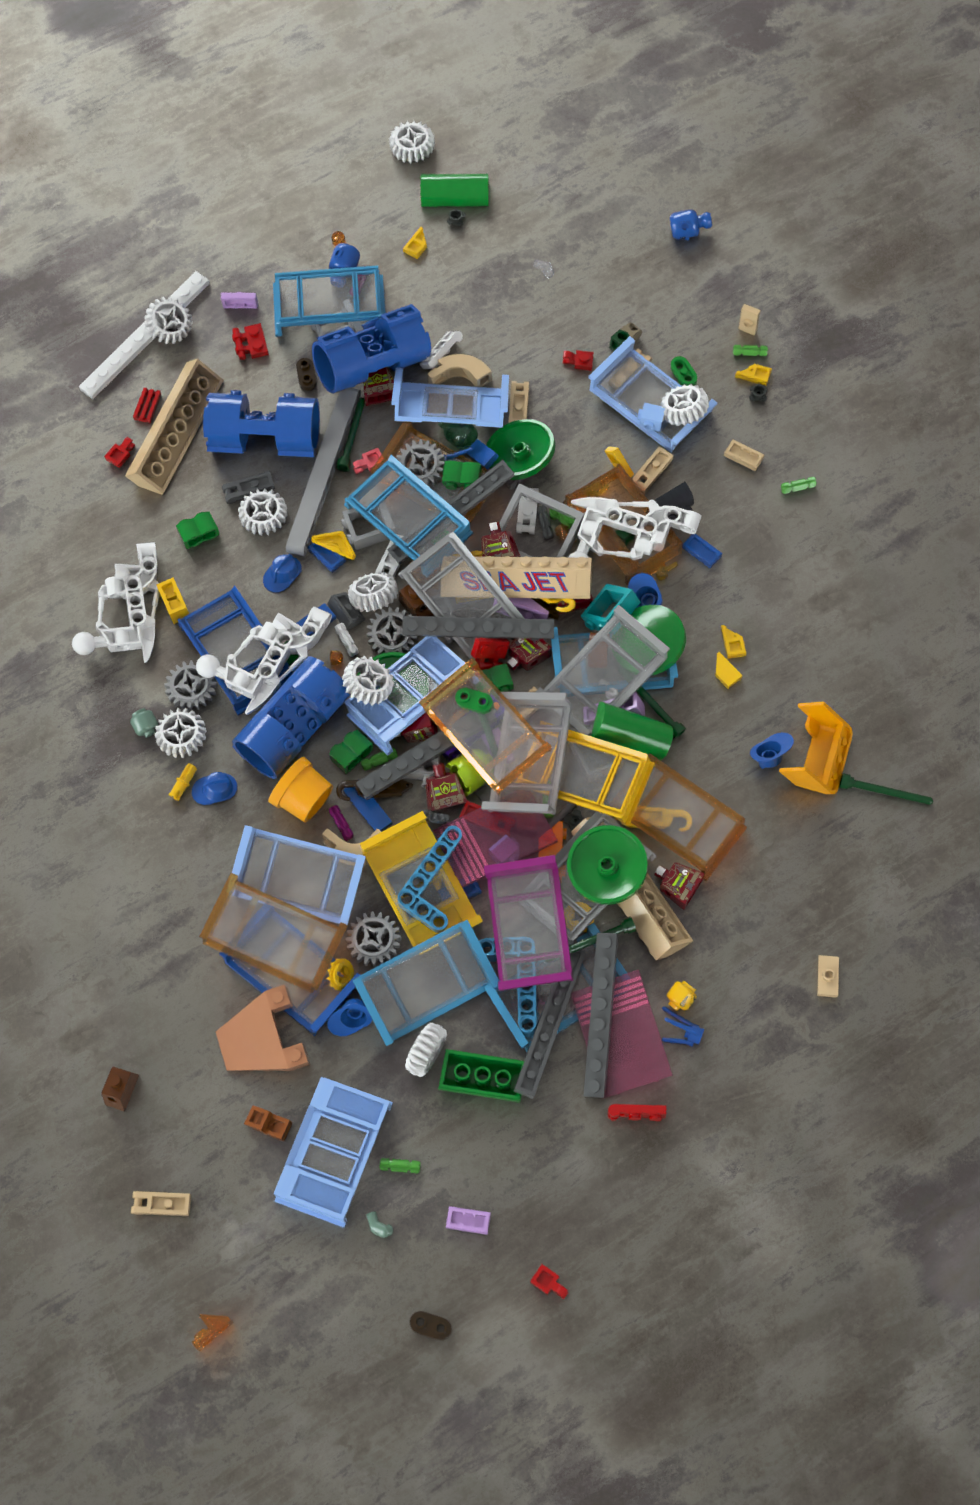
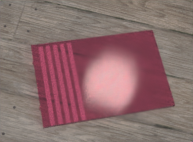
[433,790,558,888]
[571,970,673,1099]

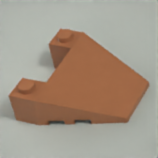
[216,984,311,1071]

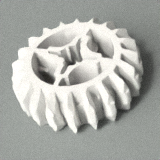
[390,121,435,164]
[144,297,192,344]
[660,384,709,427]
[238,488,288,536]
[348,572,398,612]
[342,656,394,706]
[155,708,207,758]
[405,1022,447,1077]

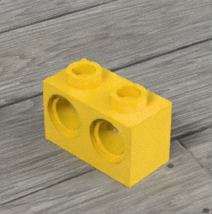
[156,578,189,624]

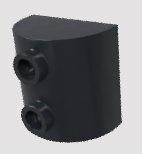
[648,482,694,520]

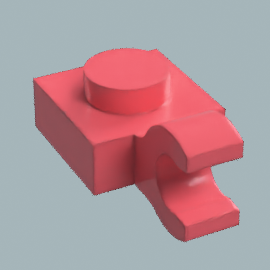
[353,448,386,474]

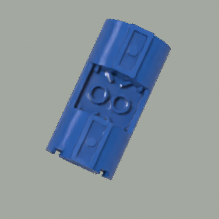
[312,304,431,394]
[203,390,320,457]
[232,656,350,779]

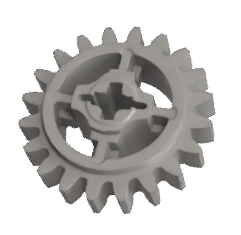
[396,439,445,488]
[366,607,418,654]
[164,660,218,711]
[346,911,401,967]

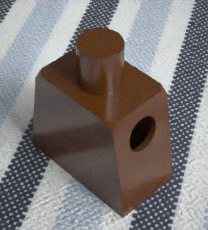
[398,584,434,617]
[101,1067,139,1112]

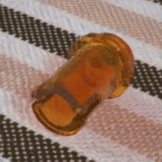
[555,523,577,545]

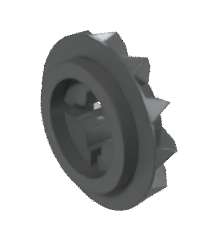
[420,810,450,824]

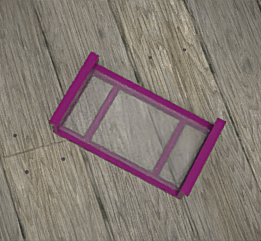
[484,855,574,991]

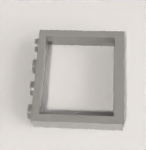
[500,484,585,557]

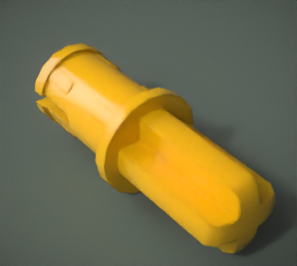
[168,763,197,801]

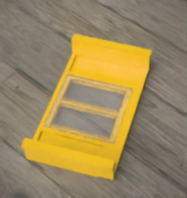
[360,811,483,956]

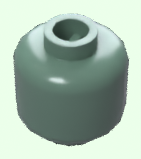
[130,708,159,738]

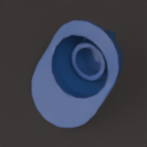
[263,554,302,593]
[628,573,662,608]
[750,732,794,769]
[192,772,237,805]
[327,999,372,1036]

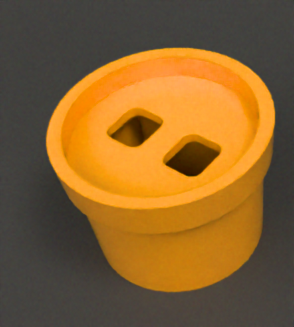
[268,756,333,823]

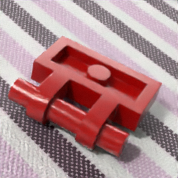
[232,323,269,360]
[469,638,510,671]

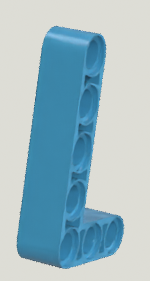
[397,826,462,933]
[479,937,538,1038]

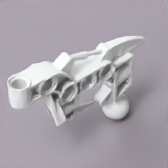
[568,497,701,560]
[72,542,160,663]
[196,607,332,715]

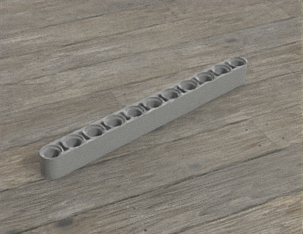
[286,388,361,556]

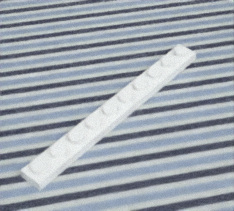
[79,271,210,399]

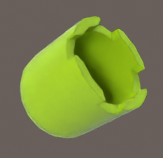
[446,749,495,797]

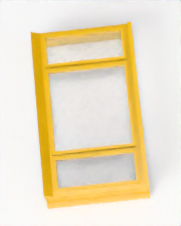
[515,721,655,827]

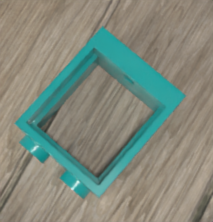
[581,584,640,635]

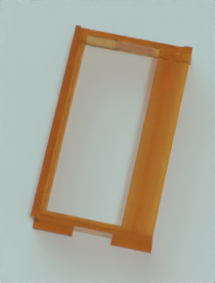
[563,464,683,586]

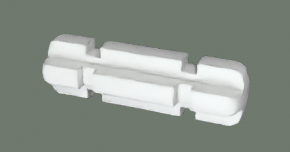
[335,623,359,657]

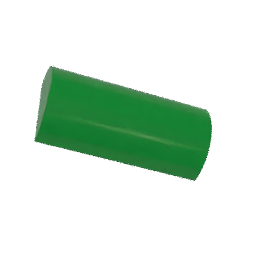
[420,173,489,207]
[591,702,673,761]
[438,1049,524,1102]

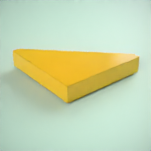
[311,531,356,560]

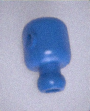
[670,209,712,241]
[329,243,360,288]

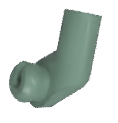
[366,1211,393,1238]

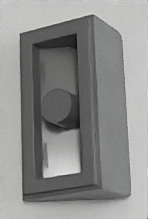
[327,592,365,631]

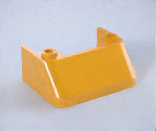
[779,702,853,794]

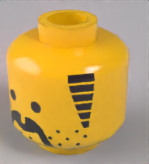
[667,980,697,1011]

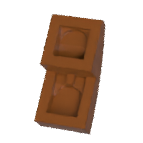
[244,1105,293,1141]

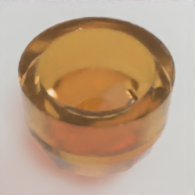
[331,231,345,246]
[330,650,343,666]

